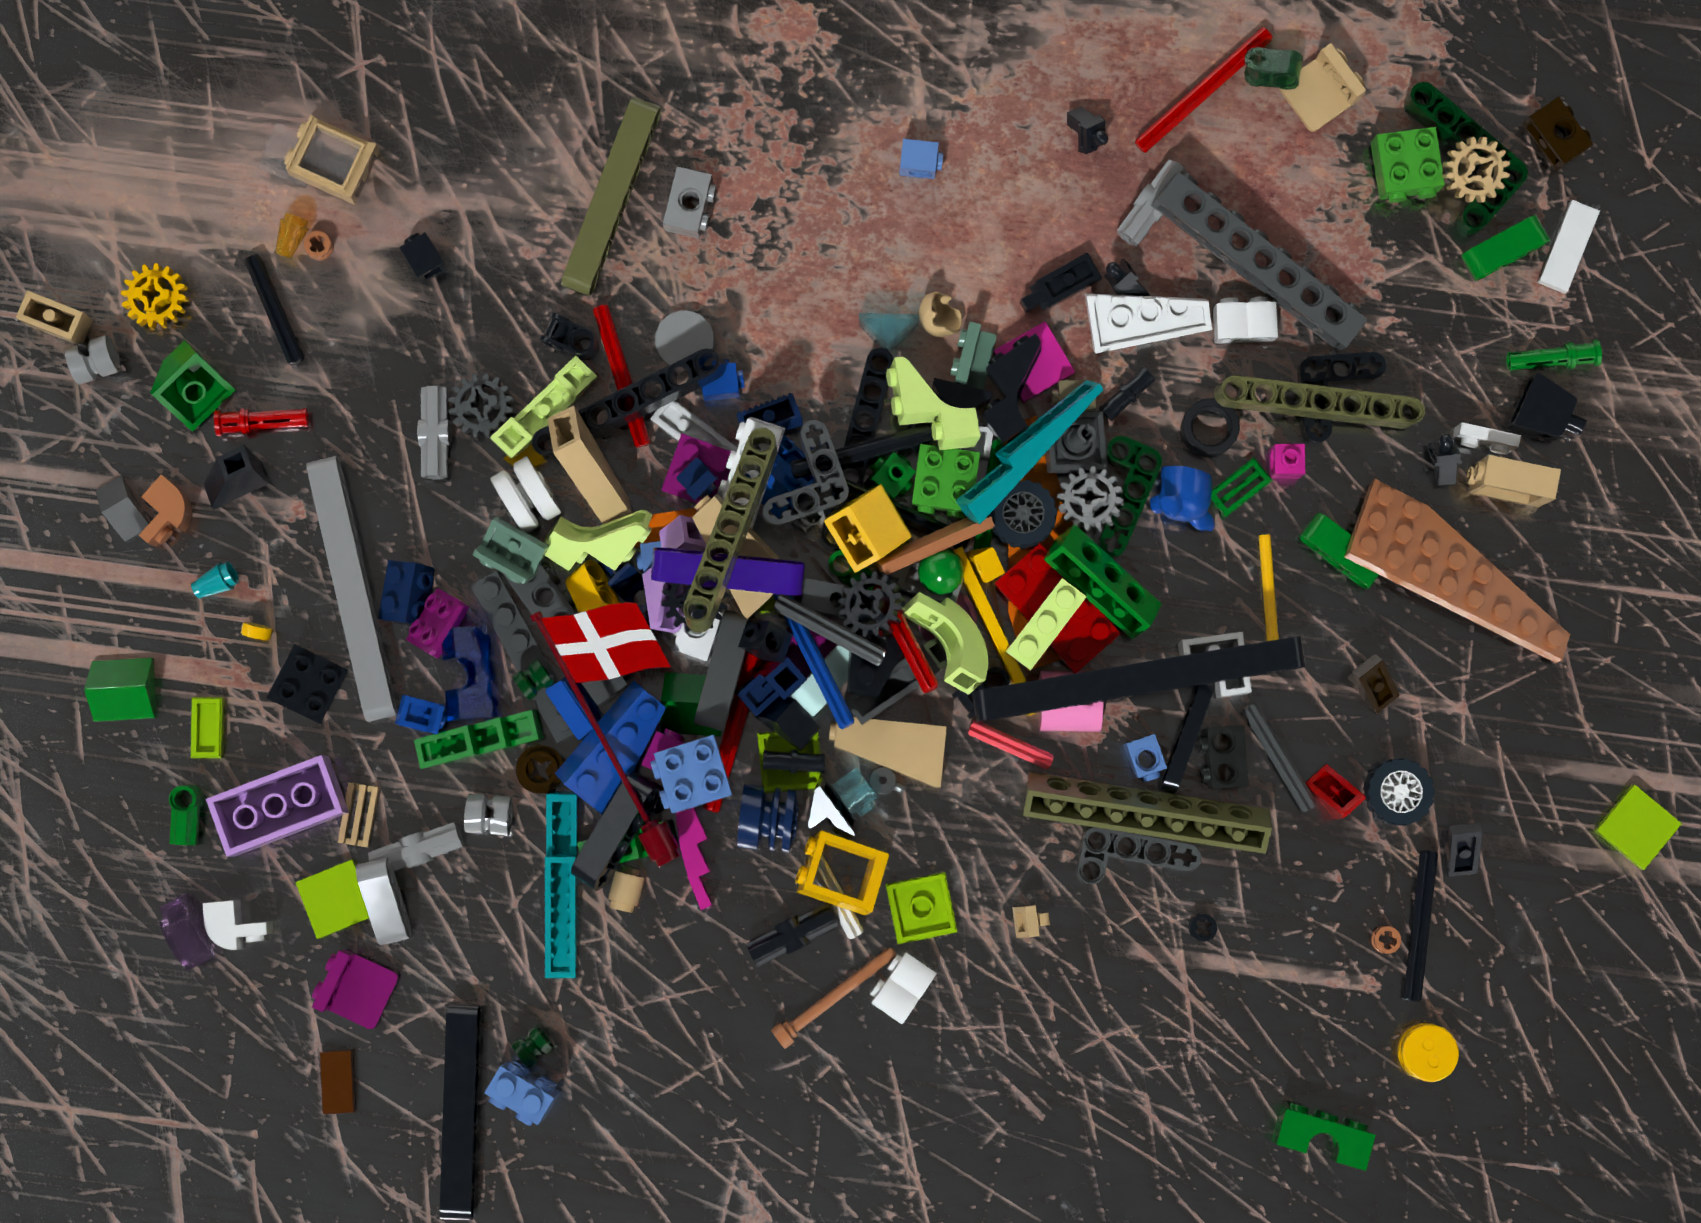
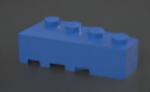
[555,680,666,815]

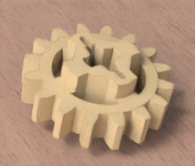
[1442,137,1510,203]

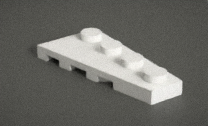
[1085,293,1212,354]

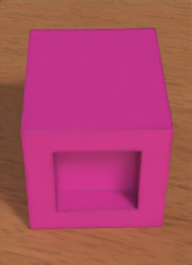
[1268,444,1305,479]

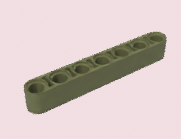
[561,96,662,296]
[1214,375,1425,429]
[683,428,777,633]

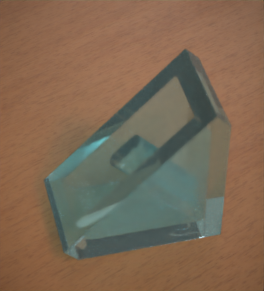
[858,313,919,352]

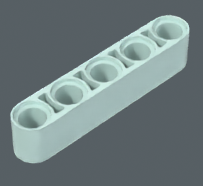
[791,601,906,716]

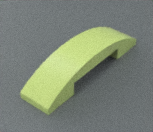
[490,356,597,459]

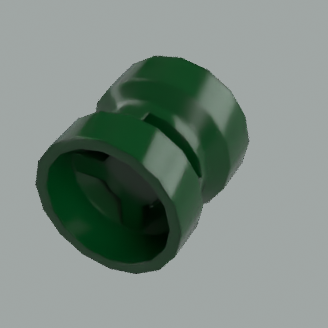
[512,659,554,701]
[511,1025,555,1068]

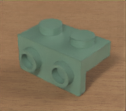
[950,322,996,390]
[473,516,549,584]

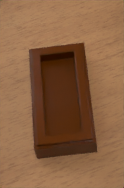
[320,1050,355,1114]

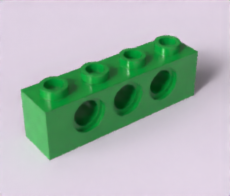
[1044,524,1162,639]

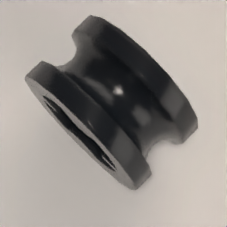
[1188,914,1217,942]

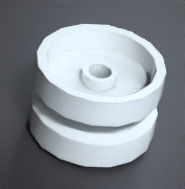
[490,456,561,534]

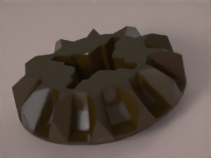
[516,745,563,794]

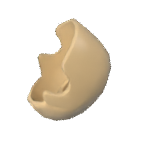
[919,291,962,337]

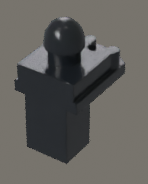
[1067,107,1109,154]
[1104,258,1150,296]
[1427,434,1462,486]

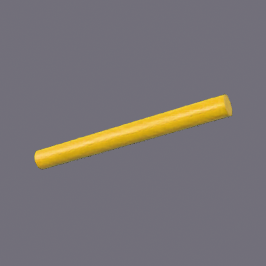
[1258,534,1279,641]

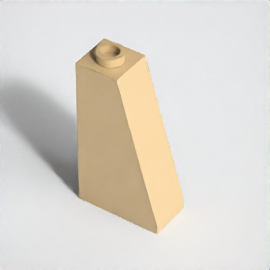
[547,405,632,524]
[692,493,780,619]
[829,717,947,788]

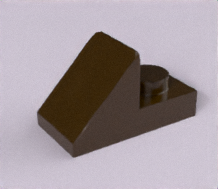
[1348,654,1400,714]

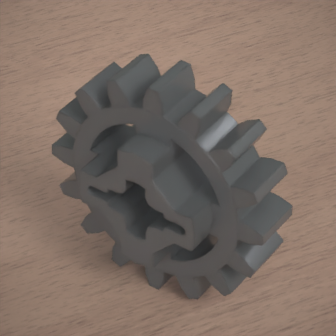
[448,373,515,439]

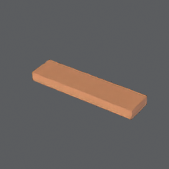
[874,515,995,575]

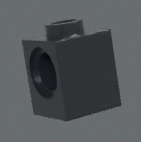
[399,232,448,284]
[738,618,793,663]

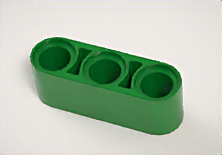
[1461,214,1551,282]
[1299,512,1379,589]

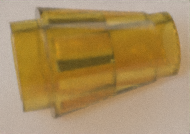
[274,212,309,259]

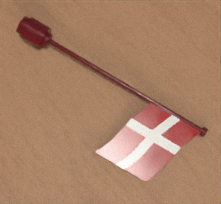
[530,602,680,868]

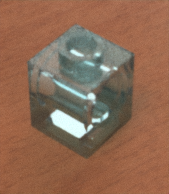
[832,768,877,817]

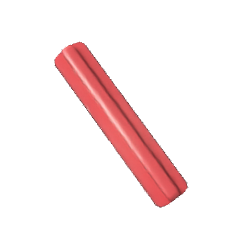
[968,720,1054,769]

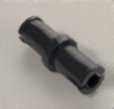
[1099,367,1155,422]
[763,750,825,774]

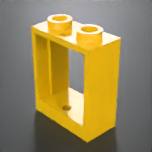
[795,831,889,916]

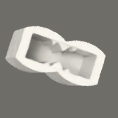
[1213,297,1278,344]
[870,952,937,1024]

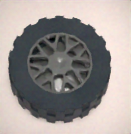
[990,479,1057,549]

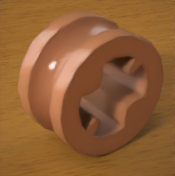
[304,231,333,261]
[1371,926,1401,954]

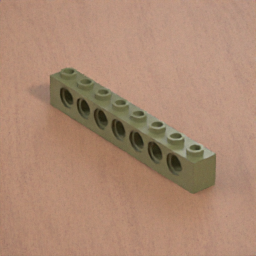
[1023,772,1272,854]

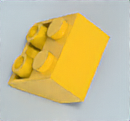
[824,484,912,573]

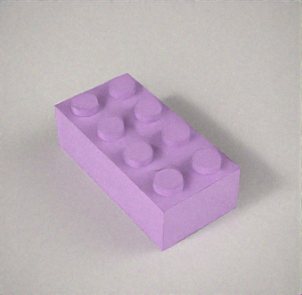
[206,755,349,857]

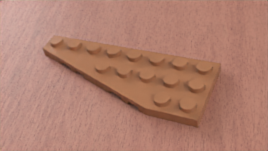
[1344,479,1570,663]

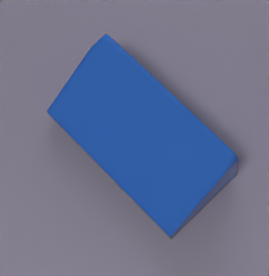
[546,677,603,740]

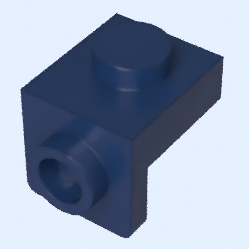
[677,458,719,500]

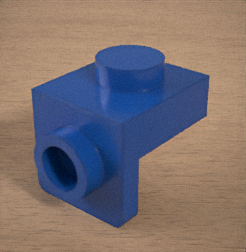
[395,695,446,734]

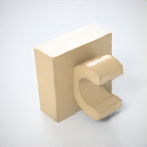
[1012,905,1050,938]

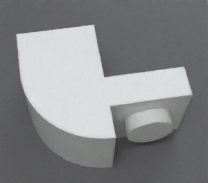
[203,900,273,950]

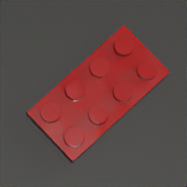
[994,543,1121,674]

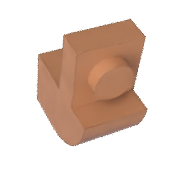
[139,474,192,547]

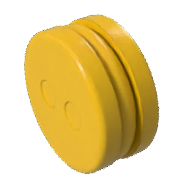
[1397,1023,1459,1082]

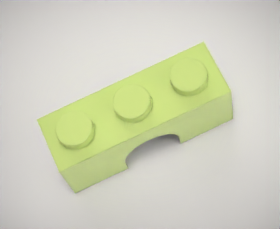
[1006,578,1087,671]

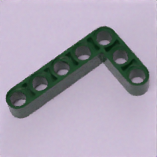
[1404,82,1528,237]

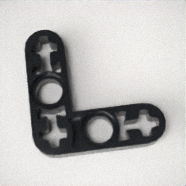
[1297,352,1386,444]

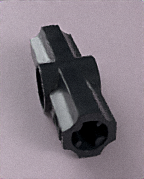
[746,903,839,967]

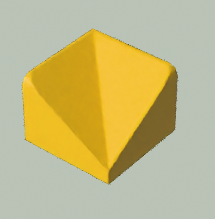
[965,547,1005,583]

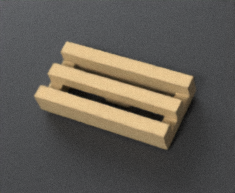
[338,782,380,847]

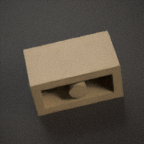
[15,290,93,345]

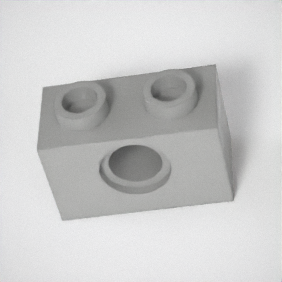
[663,167,717,239]

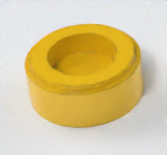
[240,622,273,641]

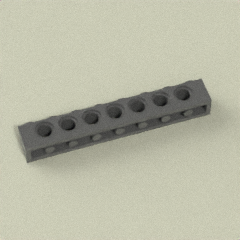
[1151,172,1368,351]

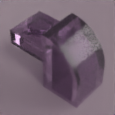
[159,893,215,971]

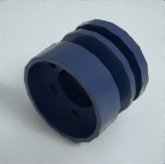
[737,784,799,853]

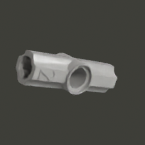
[1116,159,1190,247]
[417,386,452,479]
[368,822,464,871]

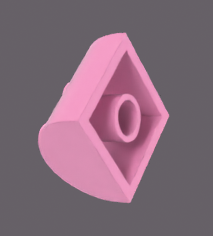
[1039,670,1103,732]

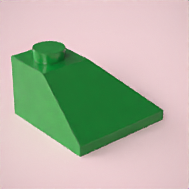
[150,340,235,432]

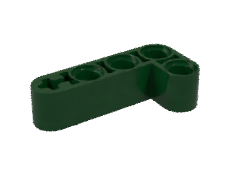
[1097,435,1162,559]

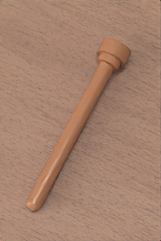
[771,948,896,1049]

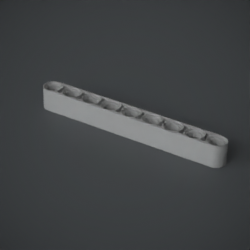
[306,456,398,722]

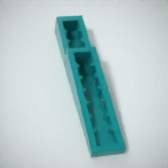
[955,380,1104,524]
[545,791,579,978]

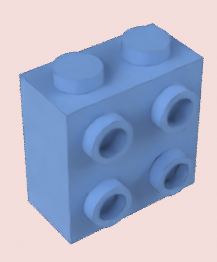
[650,735,733,814]
[484,1060,561,1126]

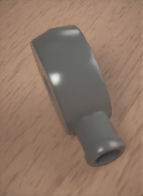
[868,766,906,795]

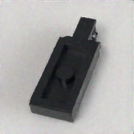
[1020,252,1102,313]

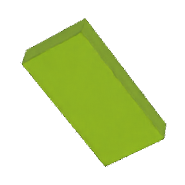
[191,697,225,758]

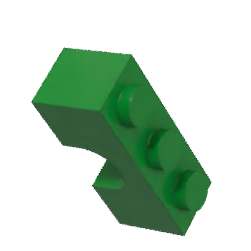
[1271,1103,1376,1171]

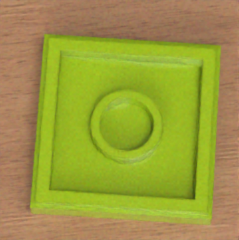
[757,732,822,794]
[1594,784,1682,870]
[295,859,369,939]
[885,872,957,944]

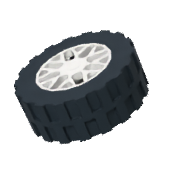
[1363,758,1435,826]

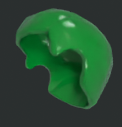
[918,548,964,595]

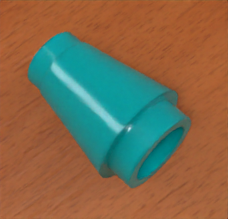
[191,562,239,599]

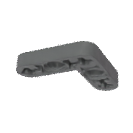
[762,420,849,526]

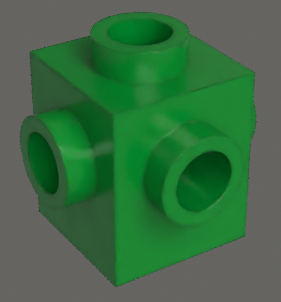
[863,452,916,500]

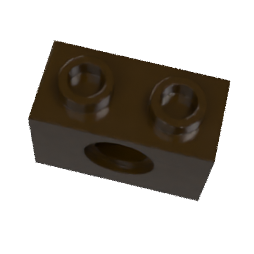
[1522,96,1593,172]

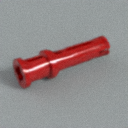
[214,408,309,437]

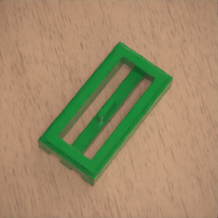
[1211,457,1273,518]

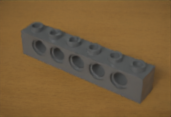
[501,564,630,707]

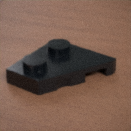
[847,633,903,697]

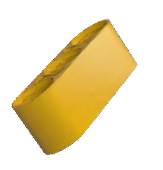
[565,560,620,613]

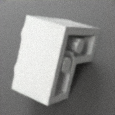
[1177,632,1252,698]

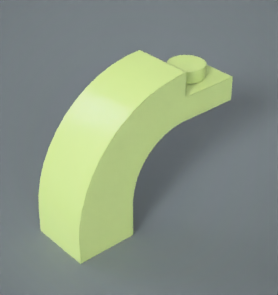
[902,592,988,695]

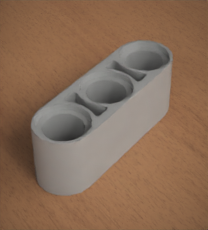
[356,858,411,945]

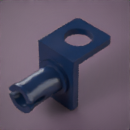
[598,561,648,613]

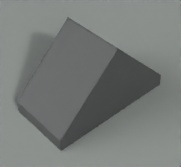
[95,475,150,542]

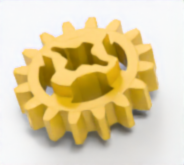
[121,263,189,330]

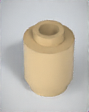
[608,866,645,913]

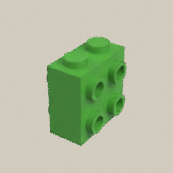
[1371,127,1445,203]
[911,444,980,519]

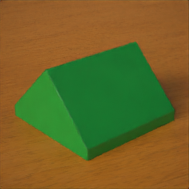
[84,658,156,722]
[661,672,722,737]

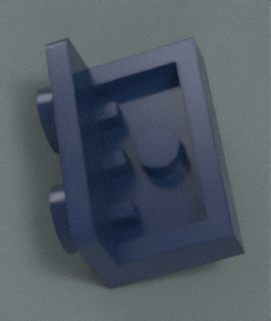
[378,560,435,624]

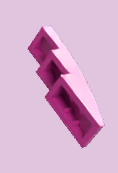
[676,808,713,910]

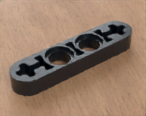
[1160,683,1215,794]

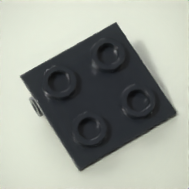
[266,644,348,724]

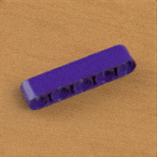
[651,547,805,595]

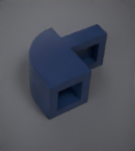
[735,656,807,717]

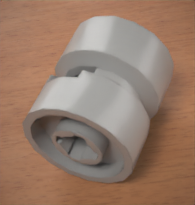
[65,335,121,385]
[464,793,513,836]

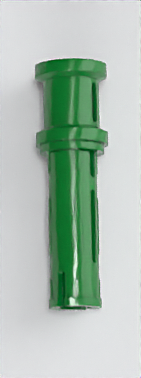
[1506,339,1602,371]

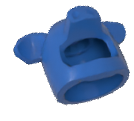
[1150,466,1215,531]

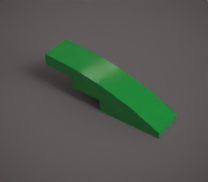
[414,709,544,769]

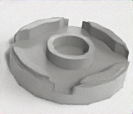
[655,310,714,366]

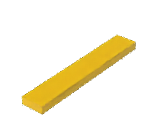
[953,546,1036,717]

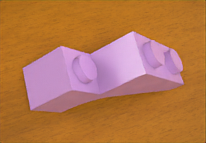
[642,515,707,633]

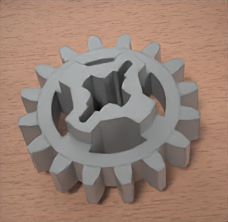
[1057,466,1124,533]

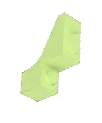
[886,357,981,450]
[543,510,653,571]

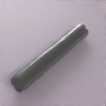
[774,594,886,666]
[1243,703,1317,812]

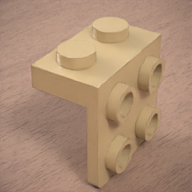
[1279,43,1366,132]

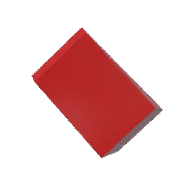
[1305,764,1366,819]

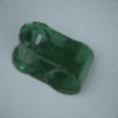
[1244,47,1303,90]

